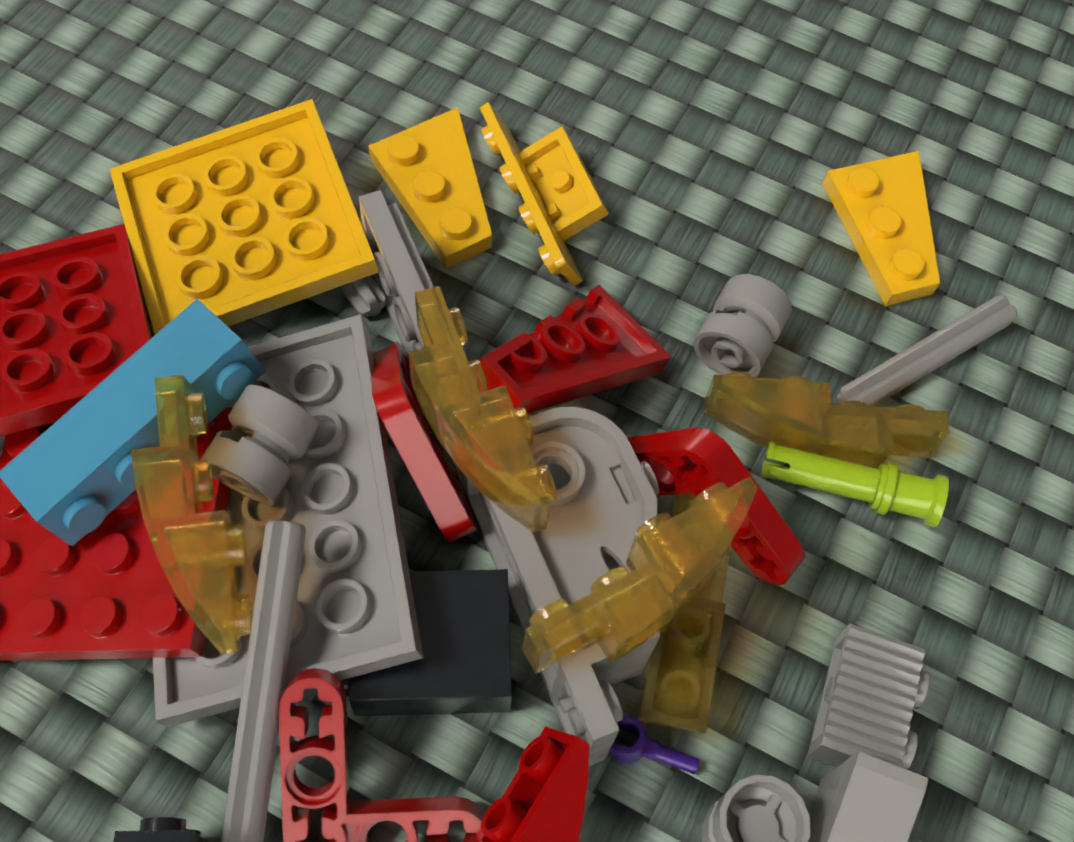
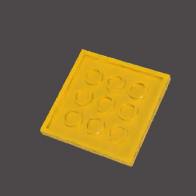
[109,99,379,335]

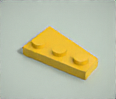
[368,107,492,269]
[822,151,940,307]

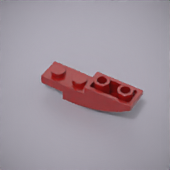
[474,726,589,842]

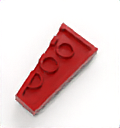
[473,284,671,419]

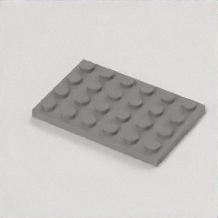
[153,314,424,727]

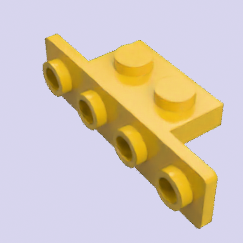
[480,102,609,286]

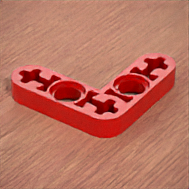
[371,341,478,543]
[627,427,805,585]
[279,668,484,842]

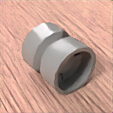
[693,274,792,381]
[199,384,319,505]
[702,775,811,842]

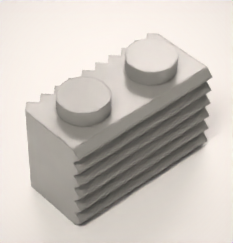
[807,623,930,769]

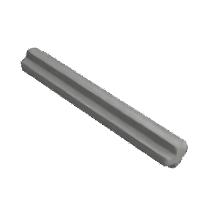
[837,296,1017,417]

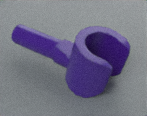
[610,715,699,774]

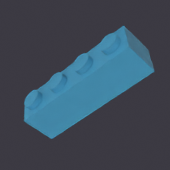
[0,299,266,547]

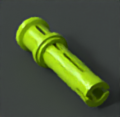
[761,441,949,528]

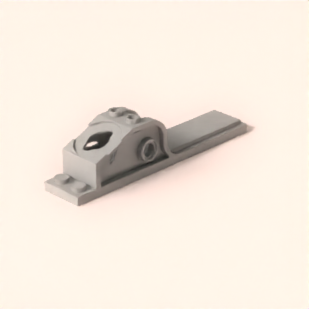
[359,190,660,766]

